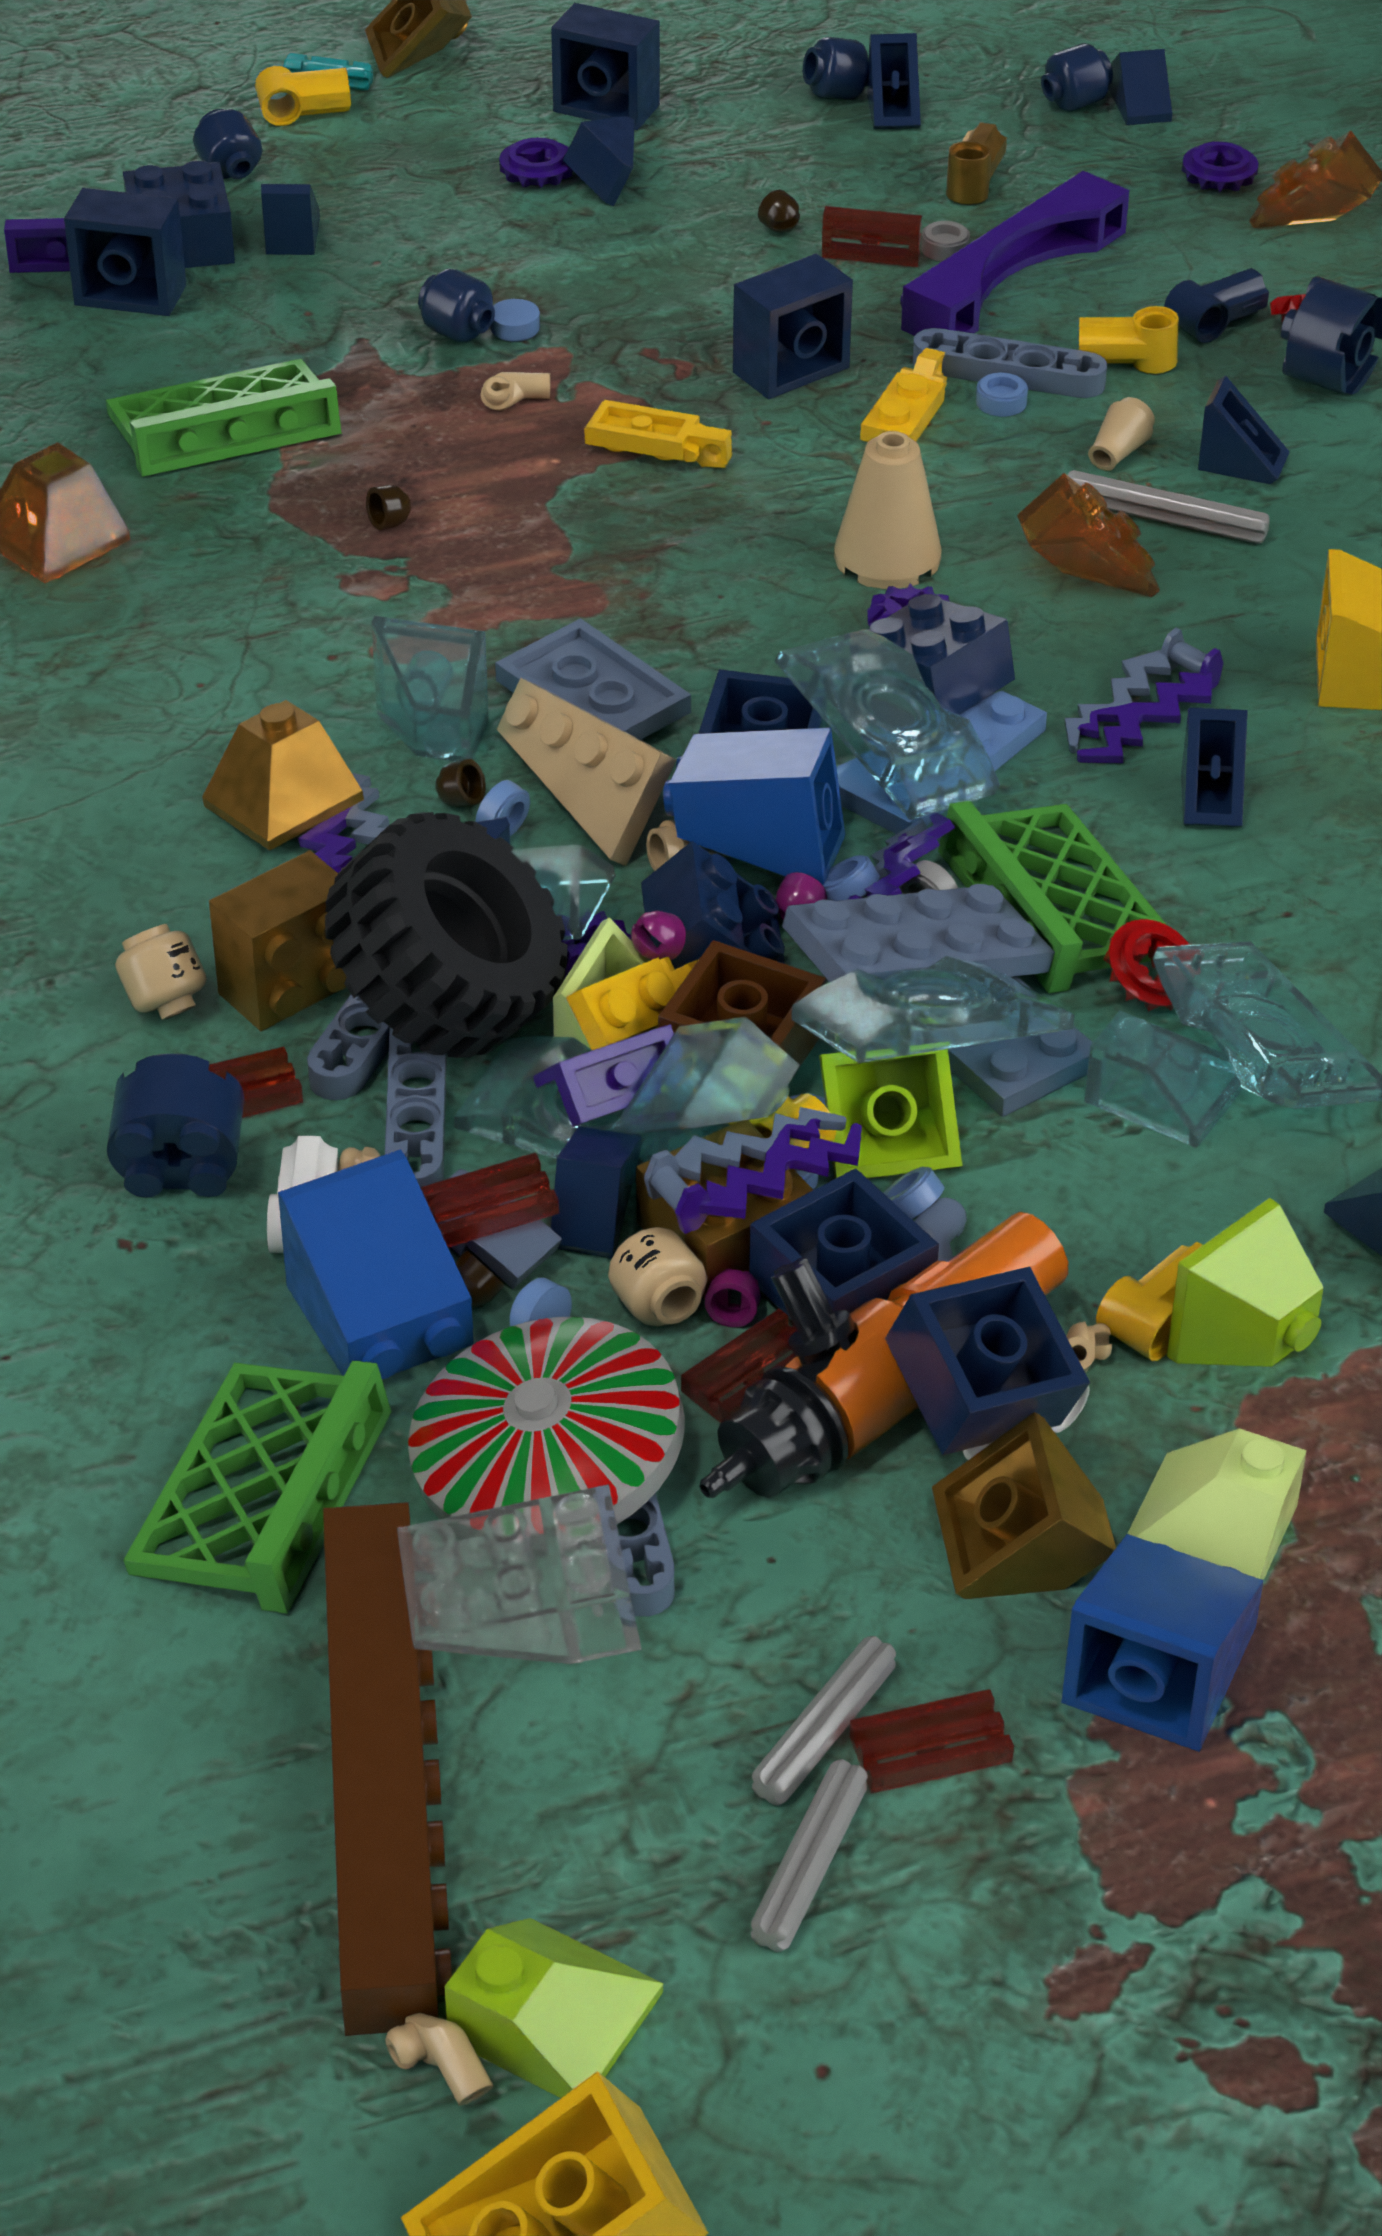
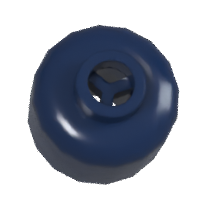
[802,37,869,100]
[1041,43,1113,112]
[193,109,263,179]
[418,268,495,343]

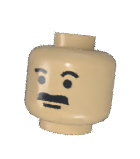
[115,924,207,1020]
[608,1227,707,1327]

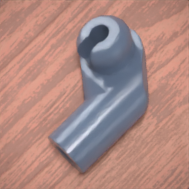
[914,1197,967,1262]

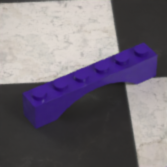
[900,171,1130,336]

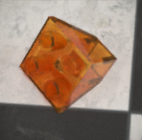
[1249,130,1382,228]
[0,442,130,584]
[1017,473,1160,597]

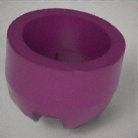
[775,872,827,920]
[631,911,686,961]
[705,1268,761,1327]

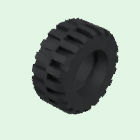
[325,812,567,1058]

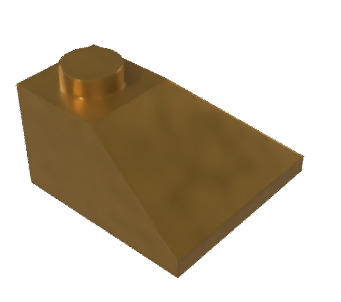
[365,0,472,78]
[202,700,364,850]
[932,1412,1116,1599]

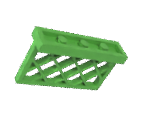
[105,359,342,477]
[938,801,1167,993]
[123,1360,391,1614]

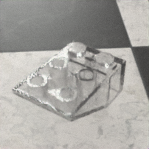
[397,1484,642,1664]

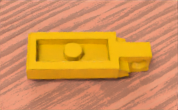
[860,348,947,442]
[584,400,732,468]
[566,956,699,1050]

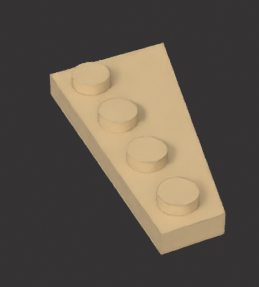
[497,678,677,866]

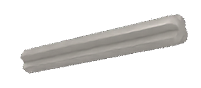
[1063,470,1270,544]

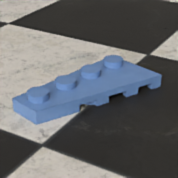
[837,690,1047,834]

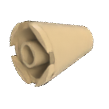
[834,431,942,589]

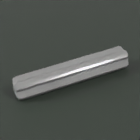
[752,1636,896,1806]
[751,1759,868,1952]

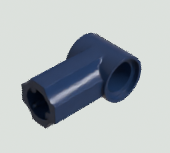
[1164,268,1269,343]

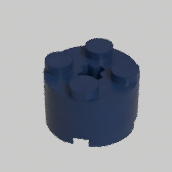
[1281,276,1382,395]
[107,1053,244,1198]

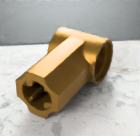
[946,122,1007,204]

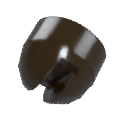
[758,189,800,234]
[366,485,411,530]
[435,759,486,807]
[455,1250,505,1308]

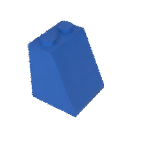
[663,728,846,885]
[278,1149,474,1379]
[1061,1534,1264,1752]

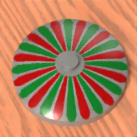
[408,1317,685,1550]

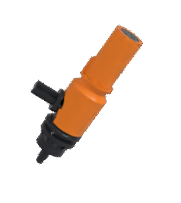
[699,1212,1069,1498]

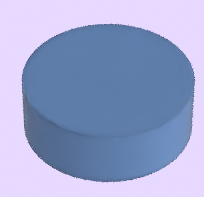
[490,299,540,342]
[976,372,1028,417]
[476,780,530,836]
[823,855,880,901]
[884,1167,945,1219]
[510,1278,572,1327]

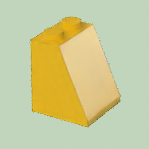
[1316,549,1382,710]

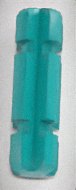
[283,53,373,91]

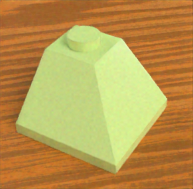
[1127,1428,1307,1580]

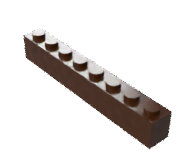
[323,1502,452,2036]

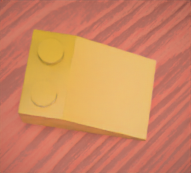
[400,2071,709,2236]

